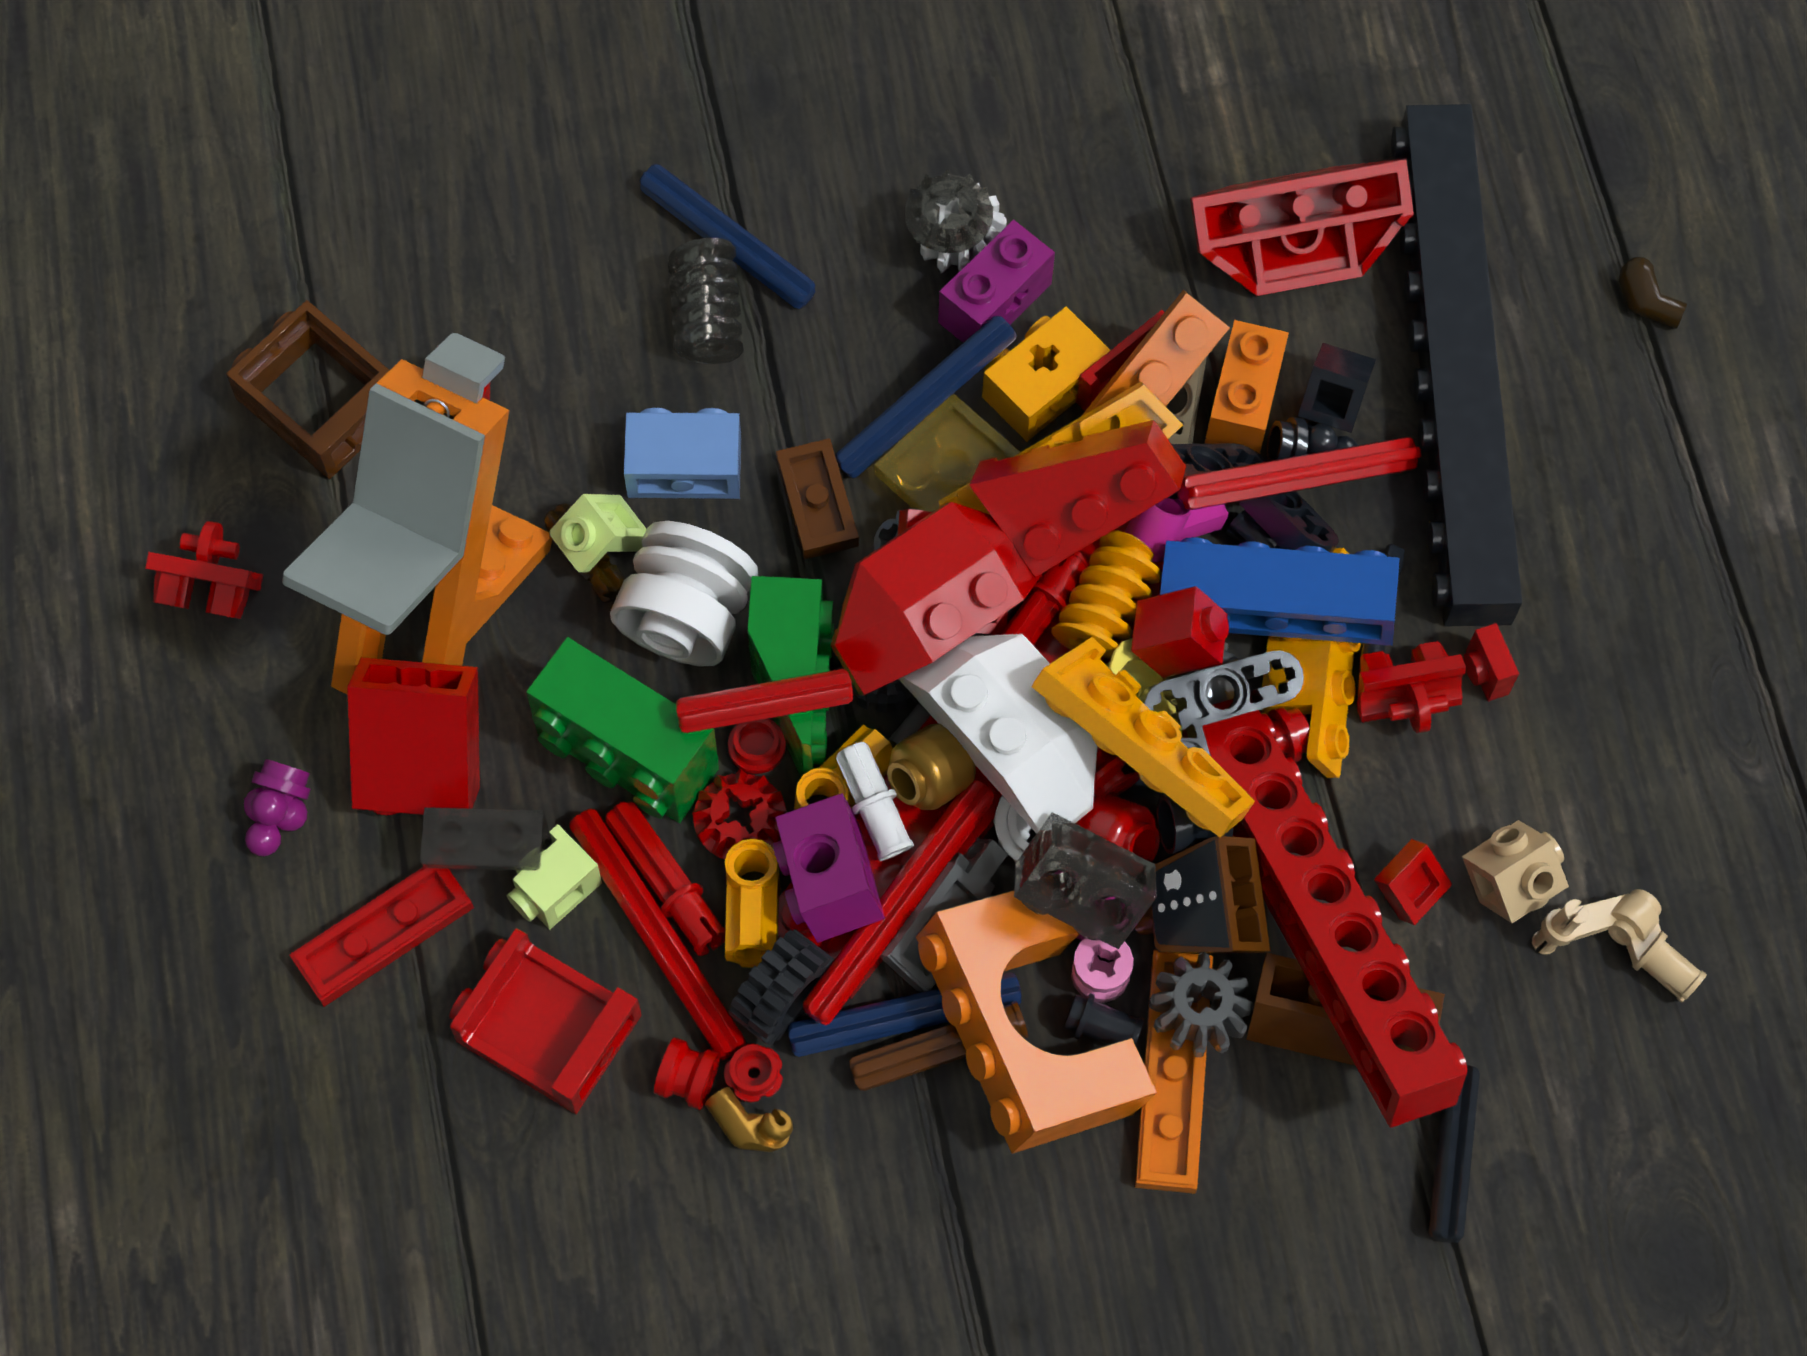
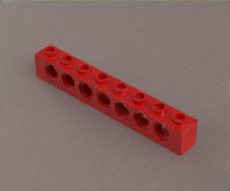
[1182,696,1467,1128]

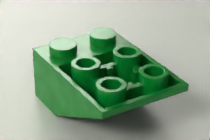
[748,576,834,777]

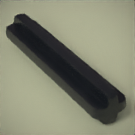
[1429,1065,1480,1243]

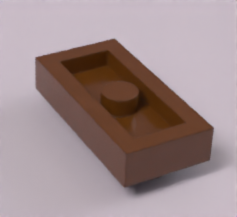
[776,438,859,560]

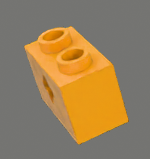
[982,306,1110,442]

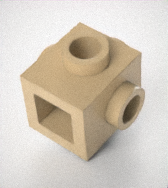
[1462,820,1569,923]

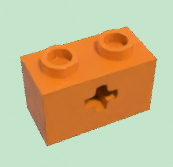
[1205,320,1289,454]

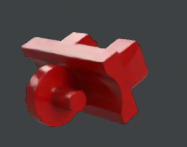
[145,521,263,619]
[1357,641,1466,734]

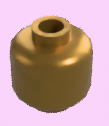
[887,724,976,810]

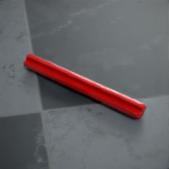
[1177,437,1421,510]
[803,779,994,1026]
[569,808,746,1060]

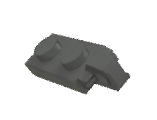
[880,838,1008,992]

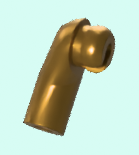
[705,1087,793,1152]

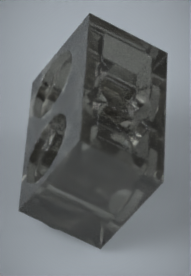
[1014,812,1157,949]

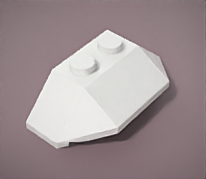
[899,634,1098,845]

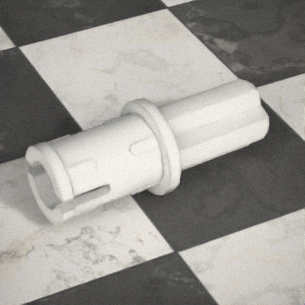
[836,742,914,861]

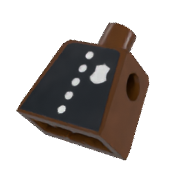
[1130,836,1270,953]

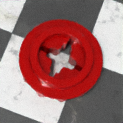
[693,769,787,860]

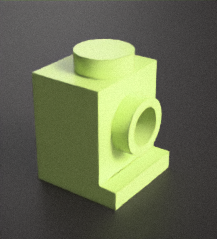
[506,824,602,930]

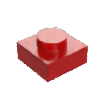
[1464,623,1519,702]
[1374,839,1452,925]

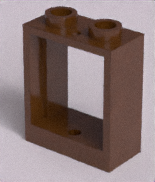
[226,300,390,480]

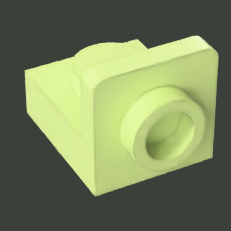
[550,494,646,572]

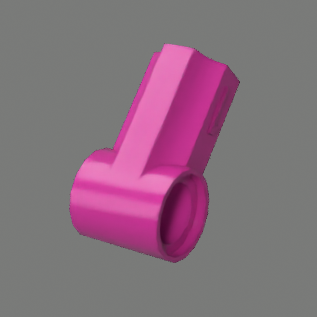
[1125,498,1229,562]

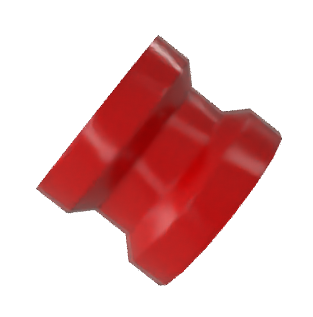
[654,1037,721,1110]

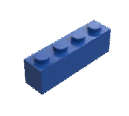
[1160,537,1400,646]

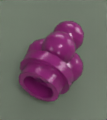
[244,759,311,857]

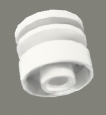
[610,521,758,666]

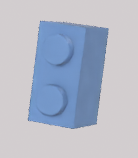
[624,408,741,499]

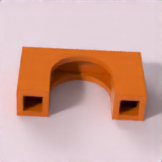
[916,879,1157,1154]

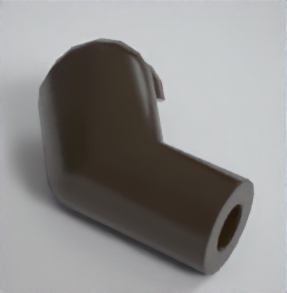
[1619,257,1687,329]

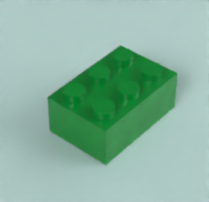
[526,637,719,824]

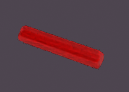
[676,669,853,733]

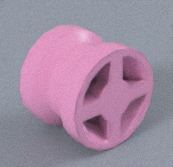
[1071,932,1134,1003]

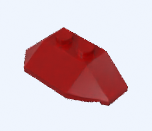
[1190,159,1414,296]
[830,502,1044,695]

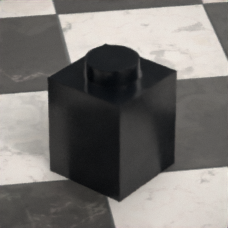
[1298,343,1376,433]

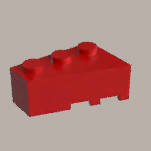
[969,420,1186,577]

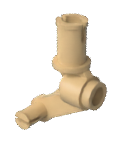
[1532,889,1707,1003]

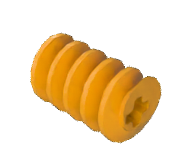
[1051,531,1162,659]

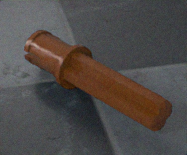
[850,1001,1028,1091]

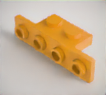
[1261,548,1361,778]

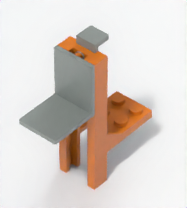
[282,333,552,695]

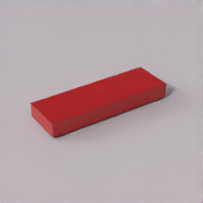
[289,856,474,1007]

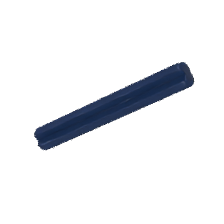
[640,164,816,309]
[835,316,1017,479]
[788,972,1022,1057]

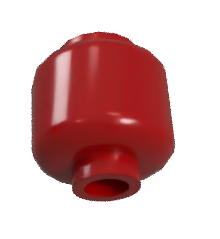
[1070,795,1160,879]

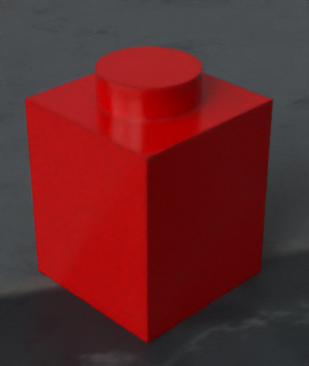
[1131,586,1229,678]

